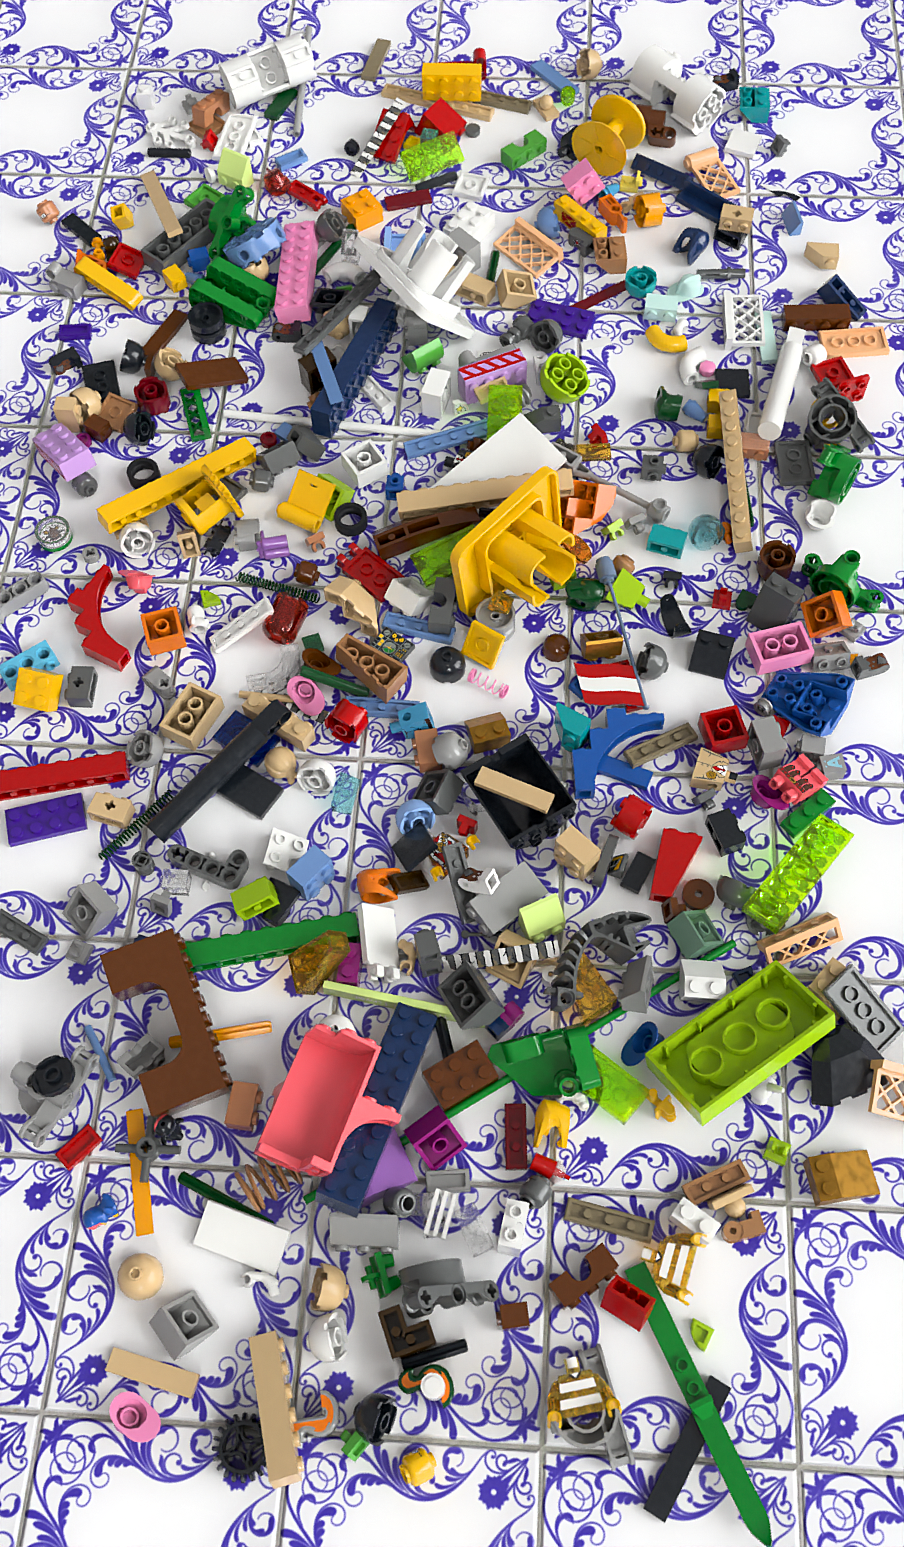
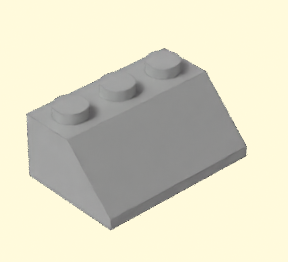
[329,1212,400,1254]

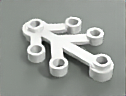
[145,115,197,149]

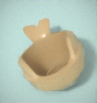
[264,746,298,785]

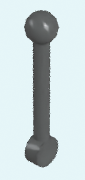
[461,930,503,939]

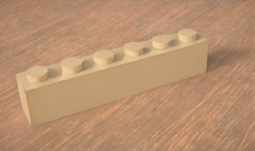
[248,1330,305,1489]

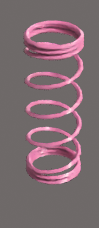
[467,668,509,699]

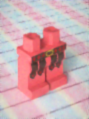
[768,754,828,805]

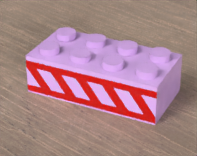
[458,348,527,405]
[32,423,97,482]

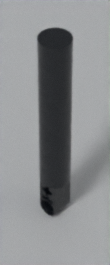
[146,699,292,843]

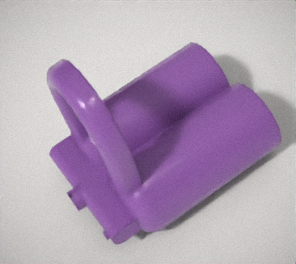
[256,531,290,560]

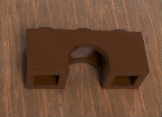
[548,1243,619,1310]

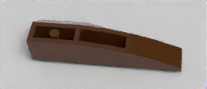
[372,506,481,561]

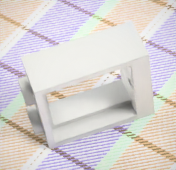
[497,1198,530,1257]

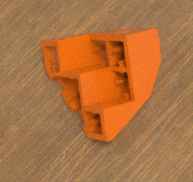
[560,480,616,535]

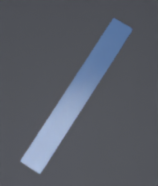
[312,341,344,404]

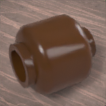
[293,560,320,586]

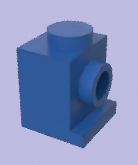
[385,473,405,501]

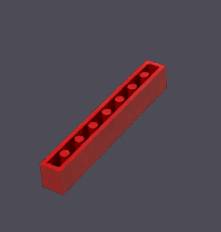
[0,751,131,801]

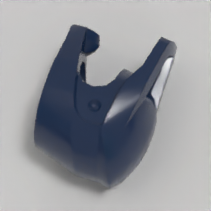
[672,227,709,266]

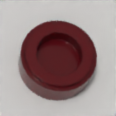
[260,432,277,449]

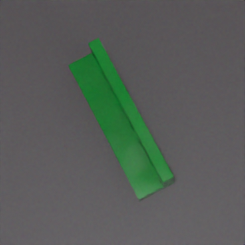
[179,388,212,443]

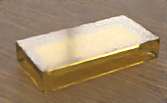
[576,443,611,462]

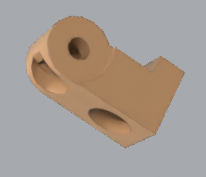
[721,1209,767,1244]

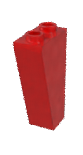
[649,828,703,903]

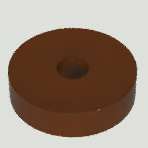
[682,879,715,910]

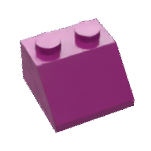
[404,1105,468,1171]

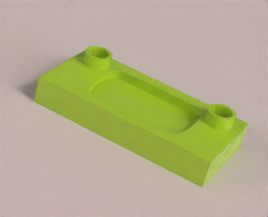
[645,960,836,1126]

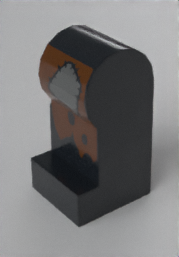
[712,68,740,92]
[272,320,303,343]
[49,346,83,375]

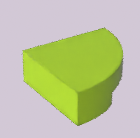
[200,590,221,608]
[690,1318,714,1352]

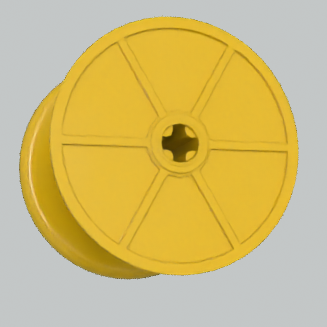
[572,94,646,176]

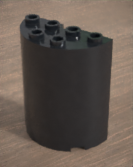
[460,733,577,850]

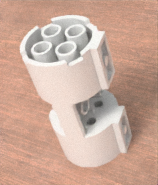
[218,32,317,110]
[628,44,726,136]

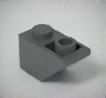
[286,424,326,462]

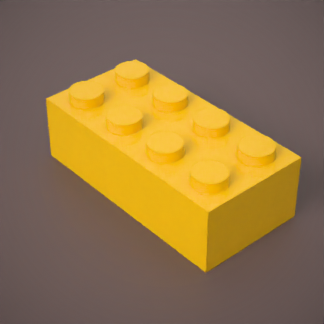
[422,63,482,102]

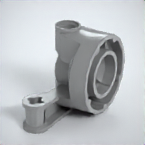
[10,1045,100,1148]
[546,1343,635,1471]

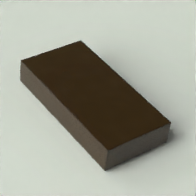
[388,870,430,895]

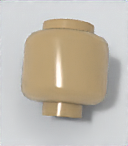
[672,430,699,452]

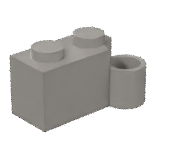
[45,261,87,300]
[404,310,428,346]

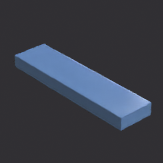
[530,59,579,99]
[381,611,456,646]
[346,695,420,719]

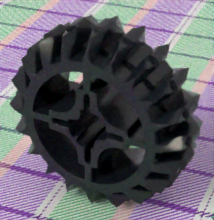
[212,1412,267,1483]

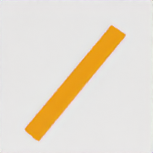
[126,1108,154,1237]

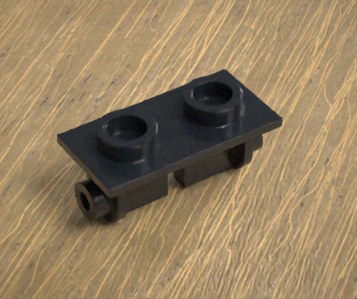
[204,520,231,557]

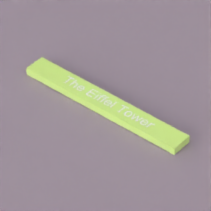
[322,980,485,1028]

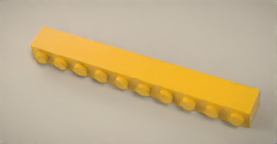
[96,437,257,534]

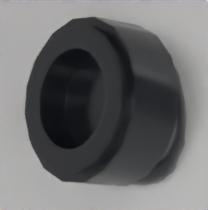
[344,139,360,157]

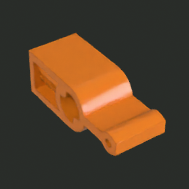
[598,194,628,234]

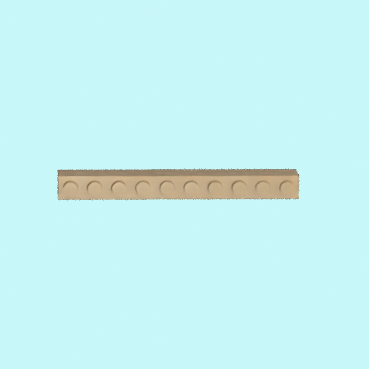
[719,389,753,554]
[396,468,574,520]

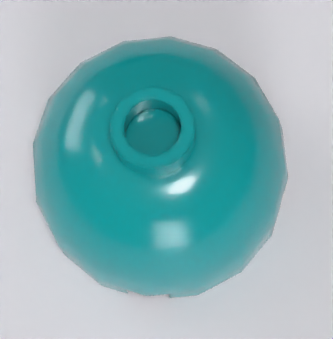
[625,266,657,298]

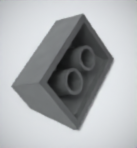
[436,961,505,1030]

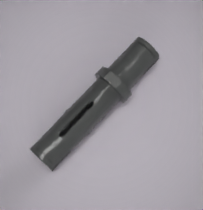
[696,267,745,280]

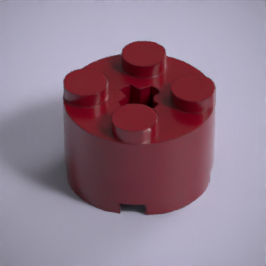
[134,376,171,416]

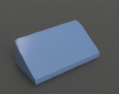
[781,201,804,236]

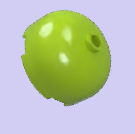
[539,352,590,404]

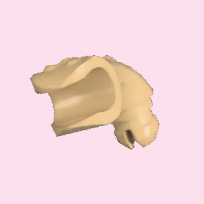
[398,939,417,976]

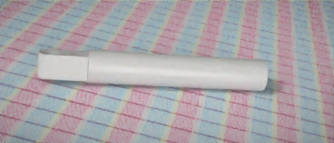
[758,326,806,441]

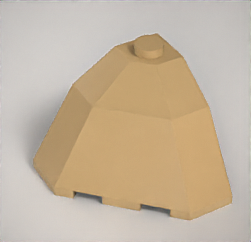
[324,575,379,638]

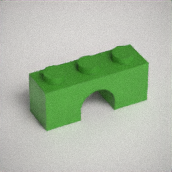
[501,129,547,171]

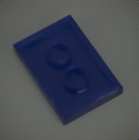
[212,710,280,768]

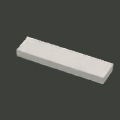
[209,597,275,654]

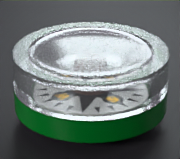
[34,515,73,552]

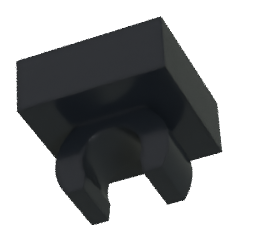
[662,571,682,589]

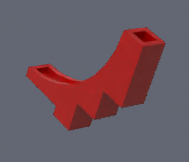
[67,564,132,672]

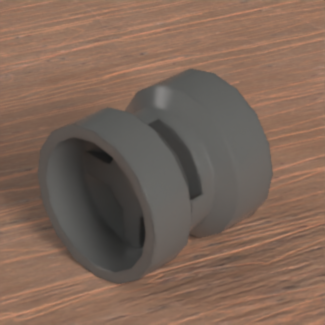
[499,327,522,347]
[132,851,155,876]

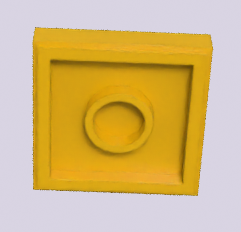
[461,620,506,670]

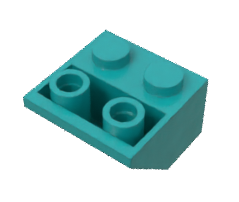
[739,87,770,123]

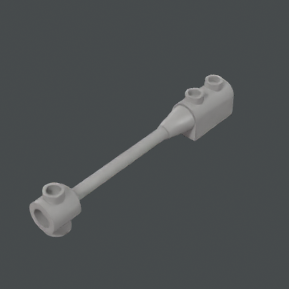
[552,441,671,523]

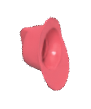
[118,570,155,594]

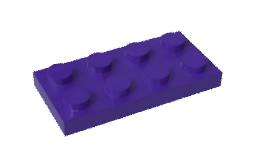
[527,299,595,340]
[5,792,88,847]

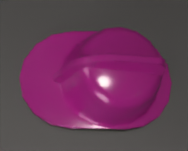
[750,774,789,810]

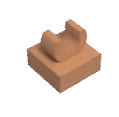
[304,531,326,553]

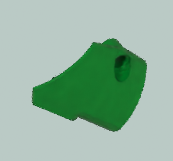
[487,1022,602,1097]

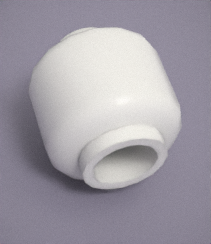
[802,343,827,367]

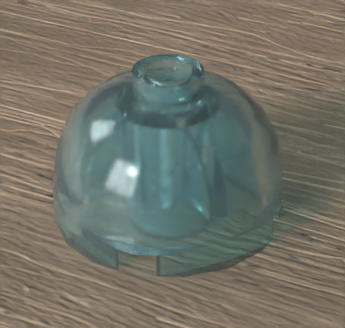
[688,514,725,551]

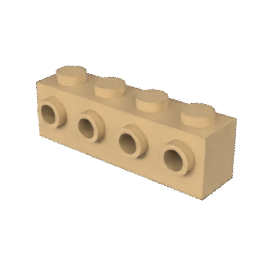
[242,692,316,752]

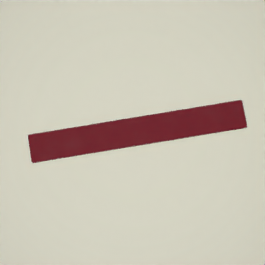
[571,280,626,310]

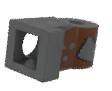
[850,653,890,680]

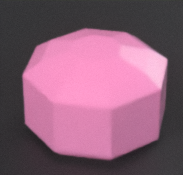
[699,360,716,377]

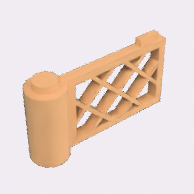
[683,146,740,198]

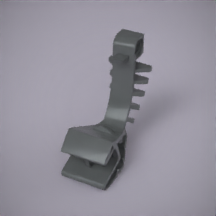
[543,911,652,1012]

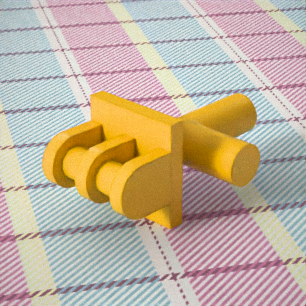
[637,1084,676,1122]

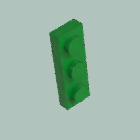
[780,788,836,839]

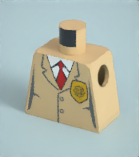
[689,747,738,791]

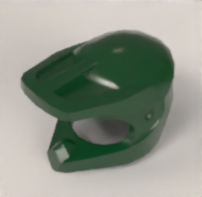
[654,386,683,421]
[565,578,605,612]

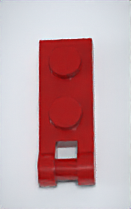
[286,179,328,212]

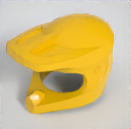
[533,1099,570,1148]

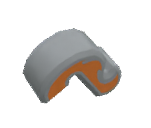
[293,1390,340,1443]

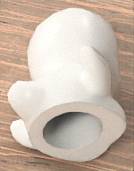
[187,605,211,635]

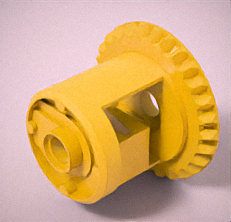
[174,464,244,536]

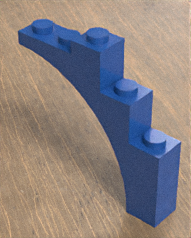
[571,707,665,799]

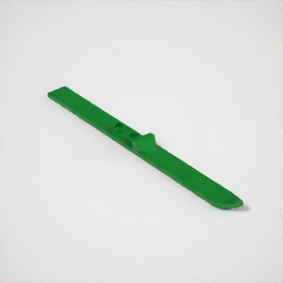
[624,1261,772,1547]

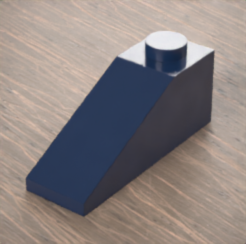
[816,273,867,321]

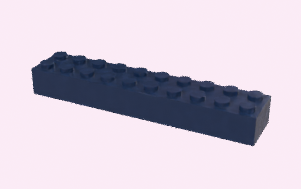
[310,298,398,439]
[315,1002,438,1218]

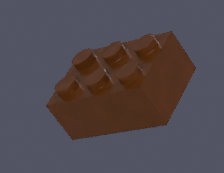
[421,1040,499,1112]

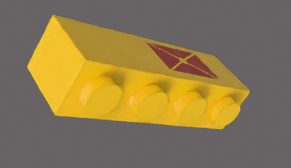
[553,194,607,238]

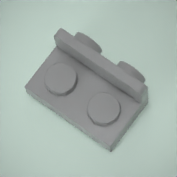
[812,641,851,672]

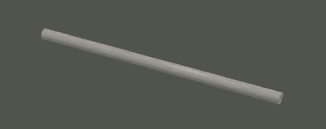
[293,25,313,137]

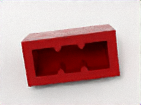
[600,1274,656,1332]

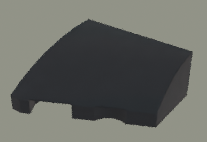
[262,877,301,927]

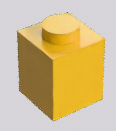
[110,203,134,230]
[162,264,188,294]

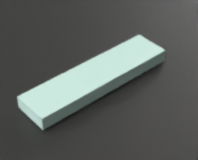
[754,311,778,364]

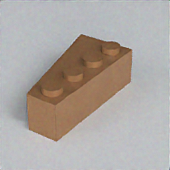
[336,633,408,704]

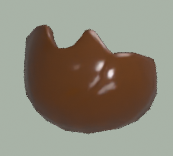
[542,633,571,662]

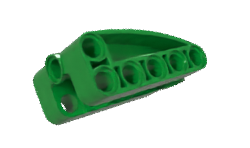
[188,256,277,330]

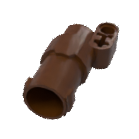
[636,104,676,148]

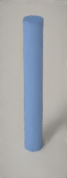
[84,1025,116,1082]

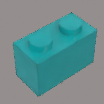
[646,524,688,559]

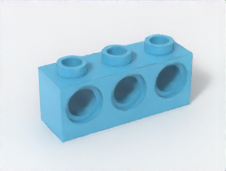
[0,640,60,692]

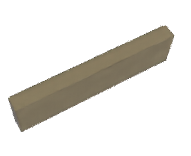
[361,38,391,82]
[473,90,532,115]
[623,723,698,769]
[563,1197,655,1244]

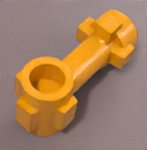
[91,237,105,261]

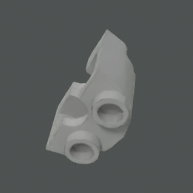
[233,519,260,552]
[116,1033,165,1081]

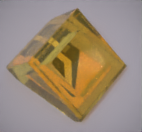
[487,590,514,615]

